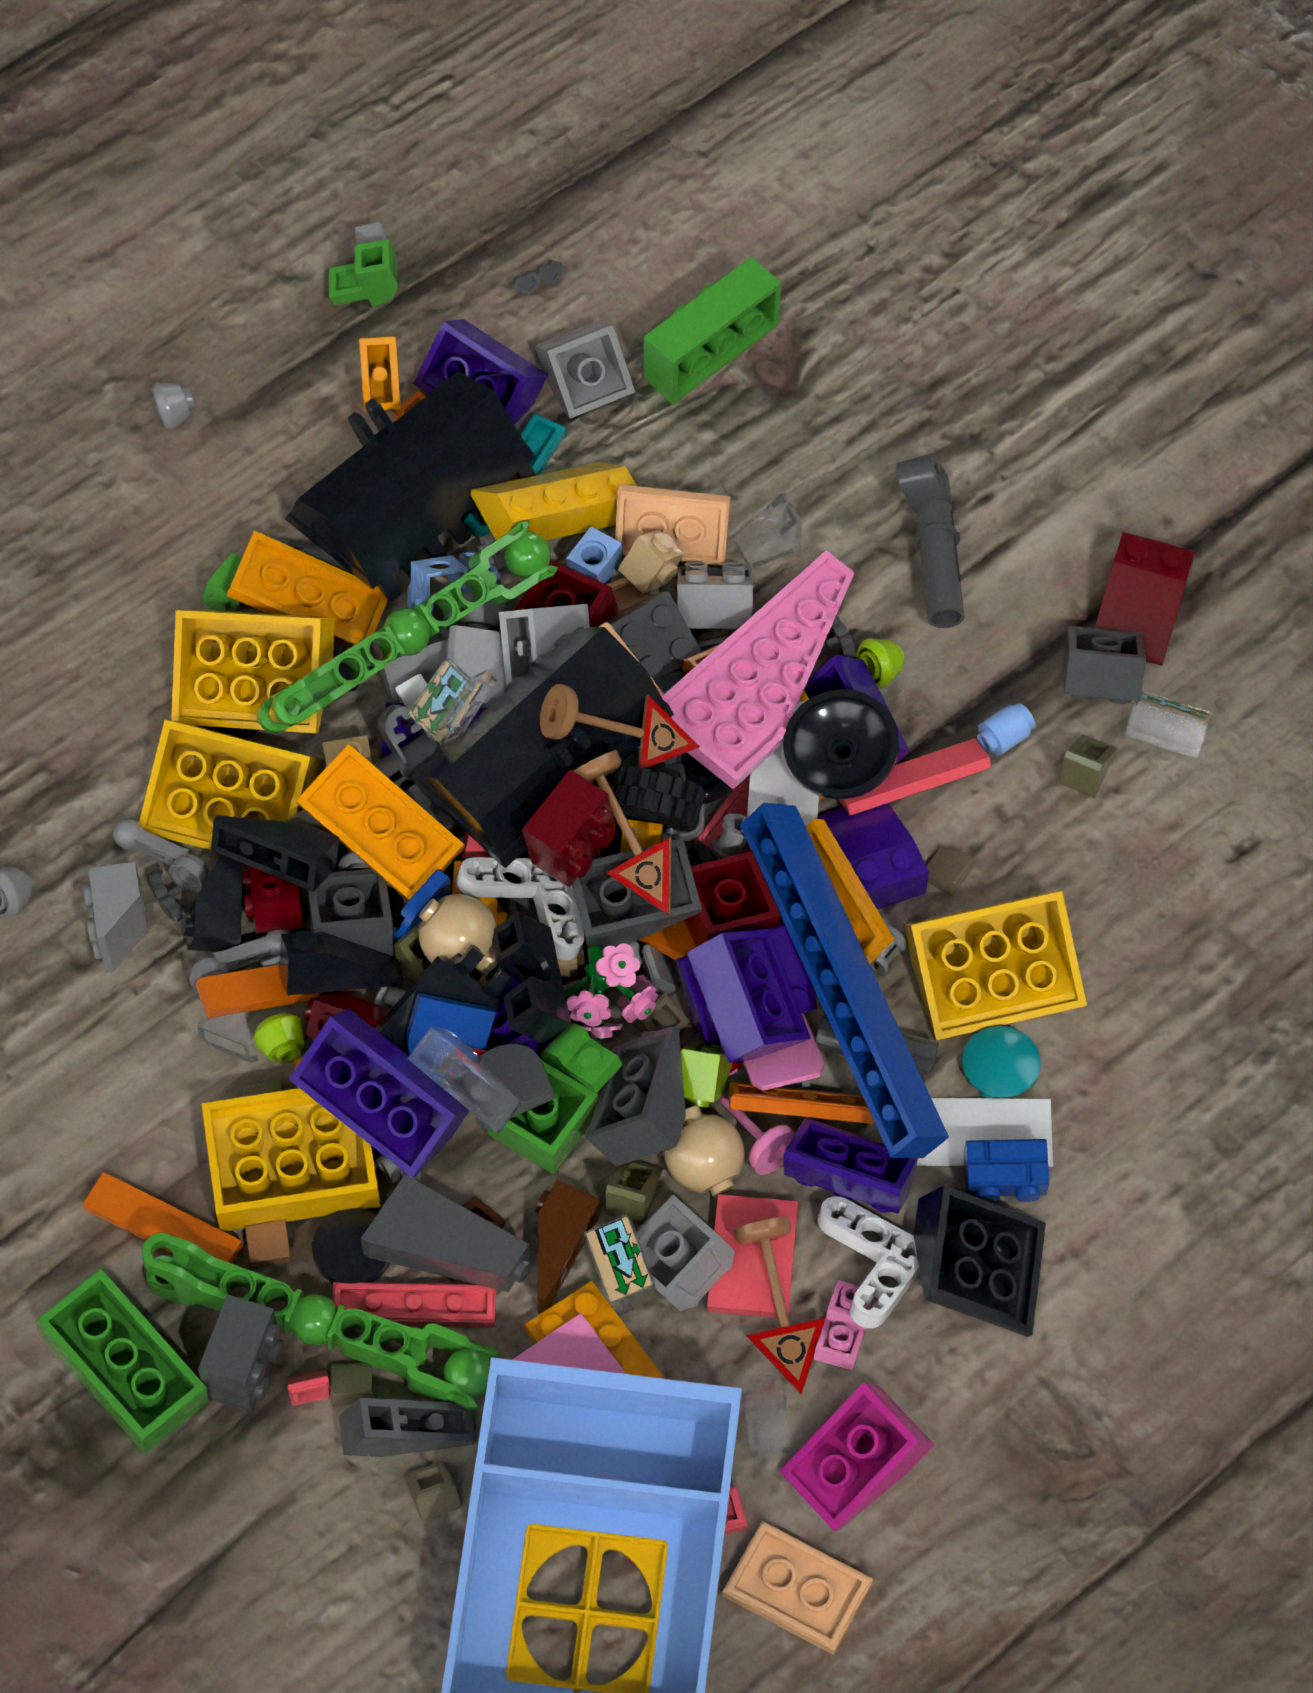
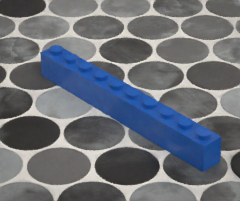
[740,803,949,1158]

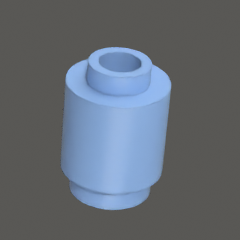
[977,703,1035,756]

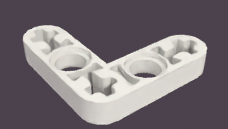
[456,857,584,961]
[817,1196,920,1328]

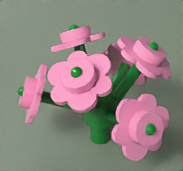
[564,943,658,1041]

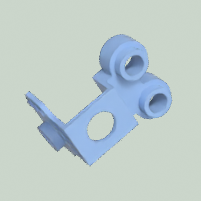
[407,552,501,616]

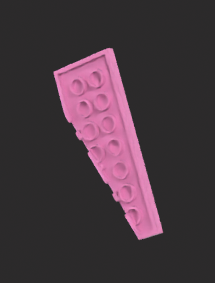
[662,550,855,789]

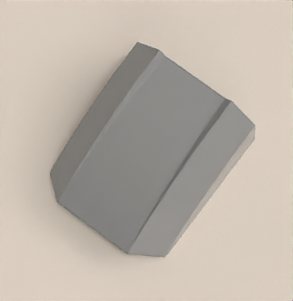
[633,1194,735,1311]

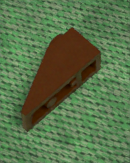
[535,1180,600,1314]

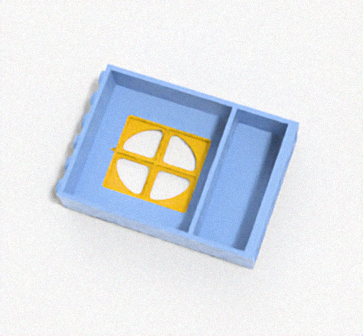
[441,1357,742,1693]

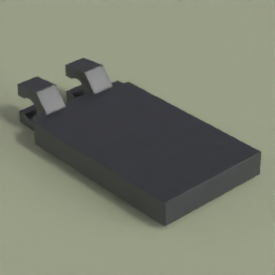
[374,944,513,1056]

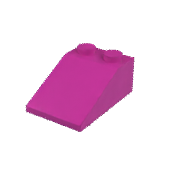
[779,1382,935,1531]

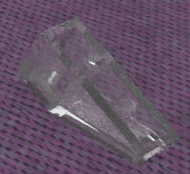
[408,1027,523,1133]

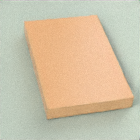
[615,484,731,566]
[722,1521,873,1655]

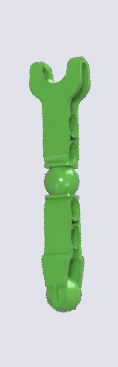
[257,521,558,734]
[142,1233,500,1410]

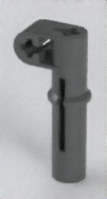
[896,453,965,628]
[285,705,438,834]

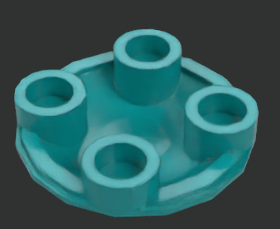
[962,1026,1041,1098]

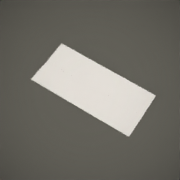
[747,701,819,826]
[917,1098,1053,1167]

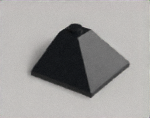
[913,1185,1046,1337]

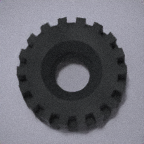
[607,765,705,831]

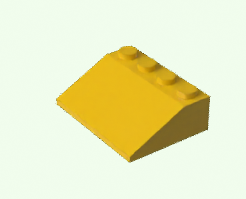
[171,609,335,733]
[139,720,320,851]
[903,891,1087,1040]
[201,1088,380,1232]

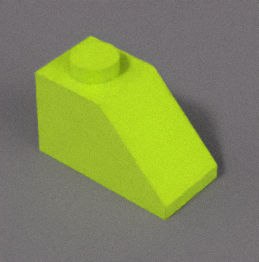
[681,1040,733,1107]

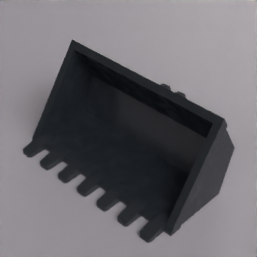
[285,371,536,601]
[410,627,674,868]

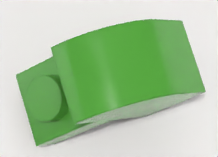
[329,239,398,307]
[541,1023,623,1093]

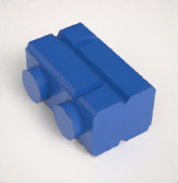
[964,1139,1049,1202]

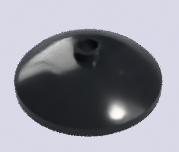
[783,689,899,799]

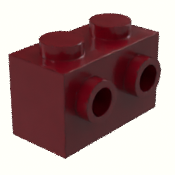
[242,866,303,933]

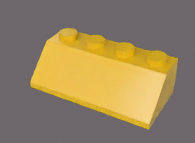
[470,462,637,550]

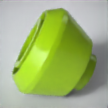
[856,638,904,688]
[253,1013,305,1064]

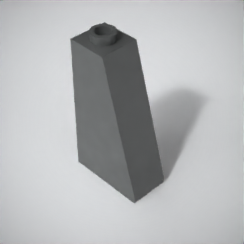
[361,1174,532,1292]

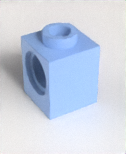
[566,526,622,584]

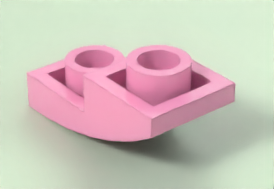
[813,1280,875,1371]

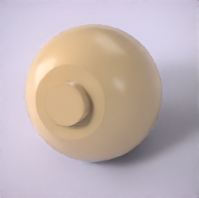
[418,894,497,974]
[664,1105,745,1197]

